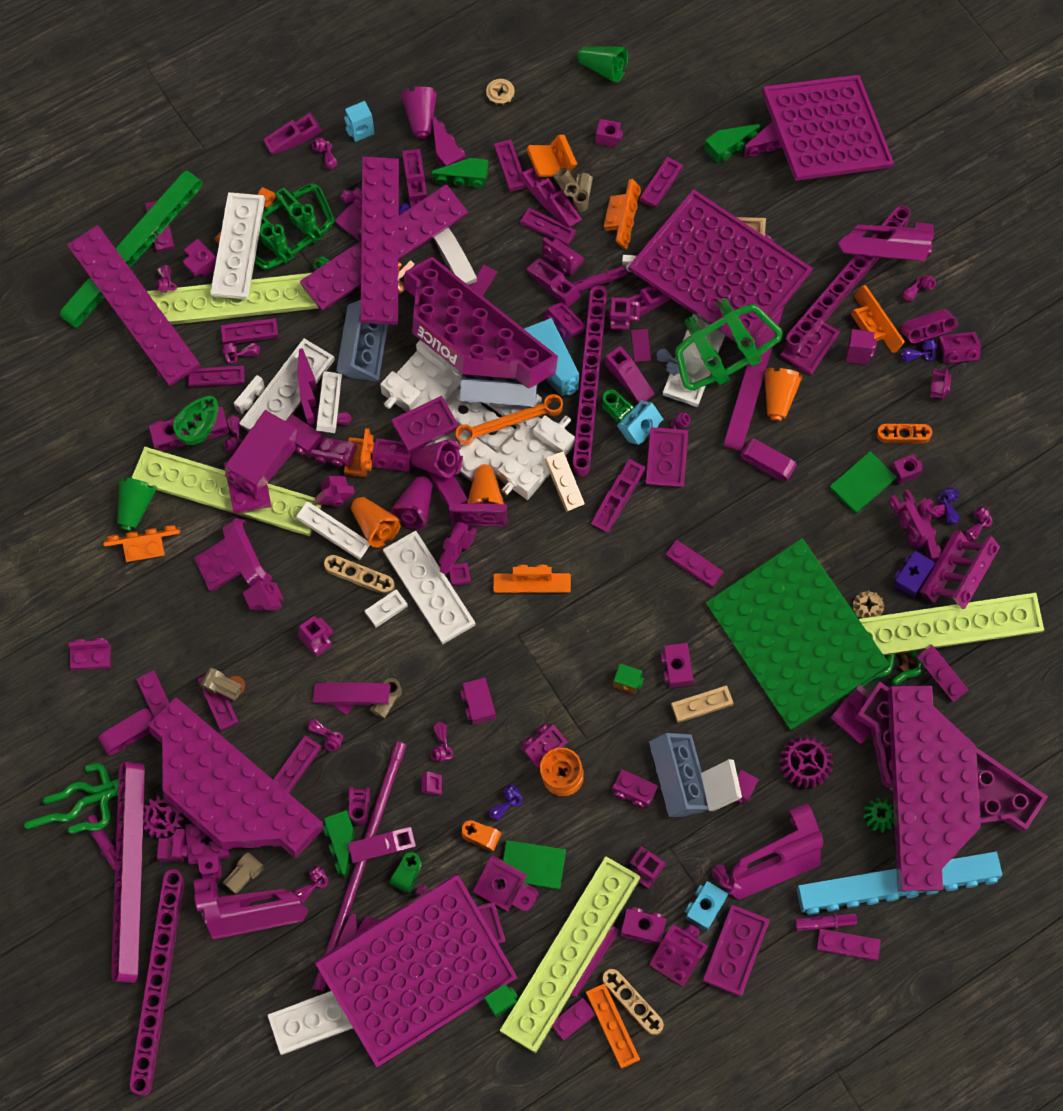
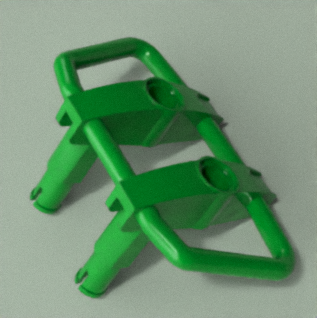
[254,184,335,269]
[675,298,782,390]

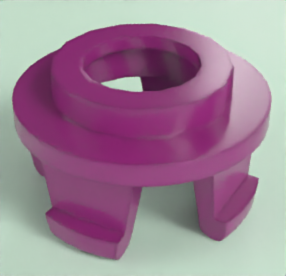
[930,368,952,400]

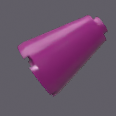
[401,87,437,139]
[411,440,463,478]
[390,476,433,530]

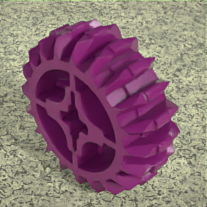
[779,735,833,789]

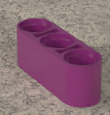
[901,309,958,343]
[740,438,797,482]
[98,708,154,755]

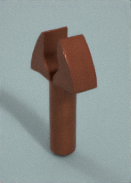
[898,652,917,672]

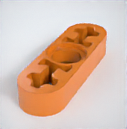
[877,424,932,443]

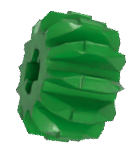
[863,798,894,833]

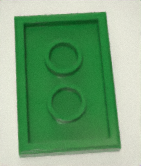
[829,451,897,514]
[500,840,566,890]

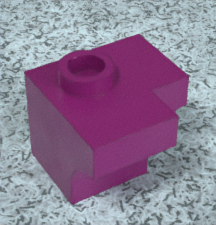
[183,239,216,278]
[611,297,640,330]
[315,476,355,507]
[243,581,283,611]
[298,616,333,657]
[157,829,188,863]
[630,846,666,889]

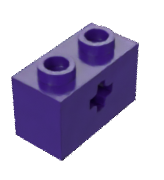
[893,551,935,599]

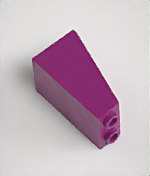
[225,410,297,496]

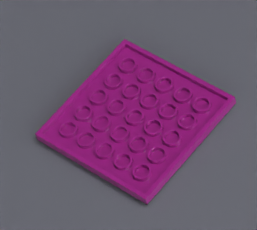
[761,75,894,181]

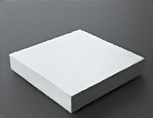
[701,759,742,811]

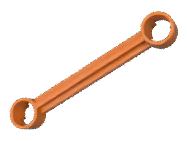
[455,394,563,446]

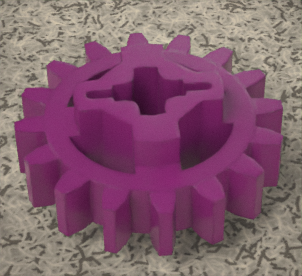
[143,795,185,839]

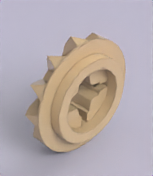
[486,79,515,105]
[853,590,884,619]

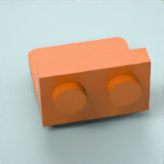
[526,135,577,177]
[344,428,375,477]

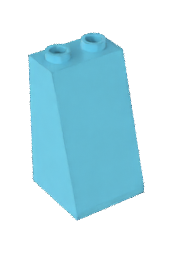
[524,318,579,396]

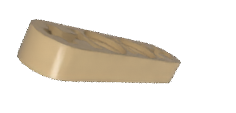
[324,555,395,595]
[603,969,664,1035]

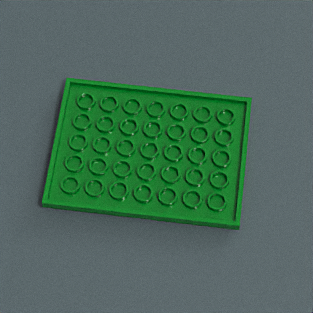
[706,538,891,731]

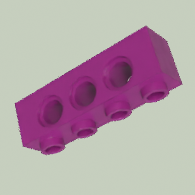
[149,407,230,452]

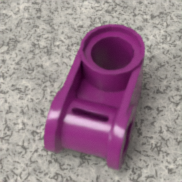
[349,787,370,827]

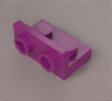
[542,302,586,345]
[938,332,981,364]
[311,437,357,467]
[372,438,412,472]
[68,638,111,671]
[519,723,568,768]
[612,769,658,808]

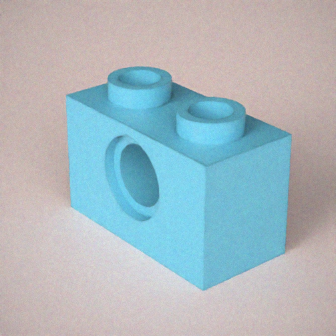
[344,101,374,142]
[617,401,663,445]
[685,881,728,932]

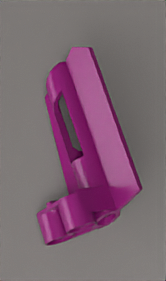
[838,222,935,262]
[731,803,823,900]
[194,876,308,939]

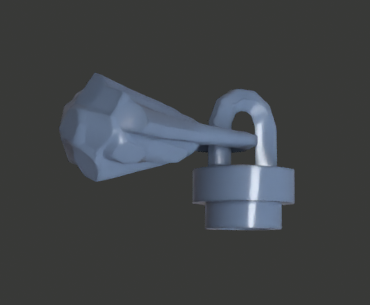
[657,349,679,376]

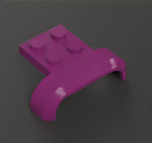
[195,518,272,591]

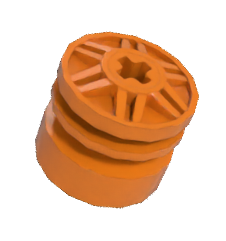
[540,748,584,796]

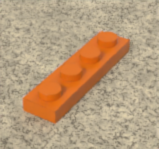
[586,983,640,1069]

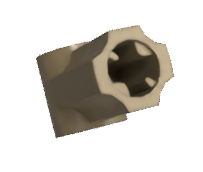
[553,168,580,197]
[573,173,593,212]
[200,668,243,701]
[370,678,402,719]
[223,852,264,895]

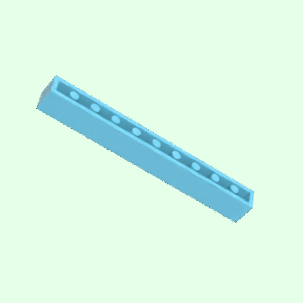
[797,852,1002,915]

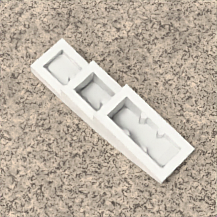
[433,228,477,285]

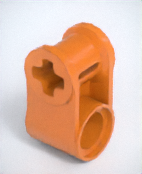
[462,820,501,852]

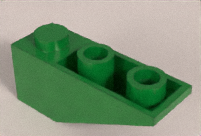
[704,124,760,164]
[432,158,489,188]
[323,810,355,879]

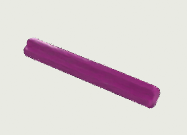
[571,926,619,997]

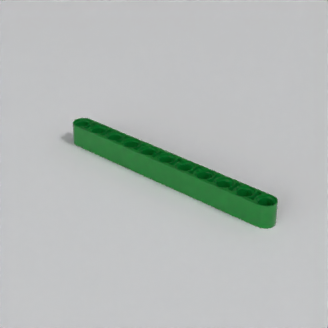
[60,171,202,328]

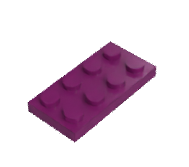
[703,905,770,997]

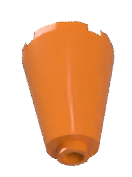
[765,368,802,421]
[467,464,504,504]
[351,497,401,548]

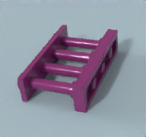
[920,530,1000,609]

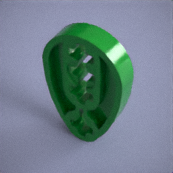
[173,396,219,445]

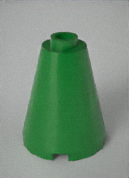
[577,46,628,82]
[117,477,157,531]

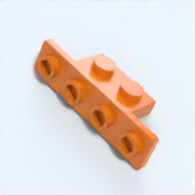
[604,179,641,250]
[851,285,904,353]
[103,525,181,562]
[494,565,571,593]

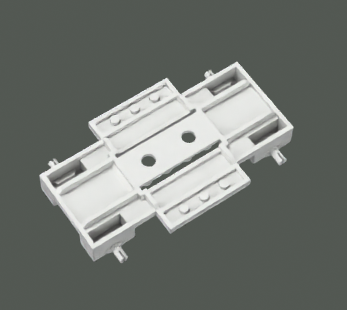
[380,340,575,500]

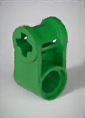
[602,390,634,424]
[390,852,422,894]

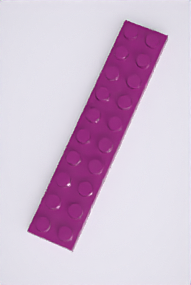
[360,156,399,325]
[300,184,468,312]
[67,225,201,386]

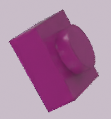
[449,563,471,586]
[422,772,442,796]

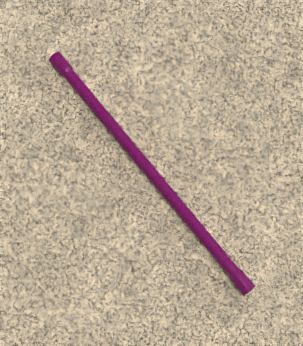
[312,741,407,993]

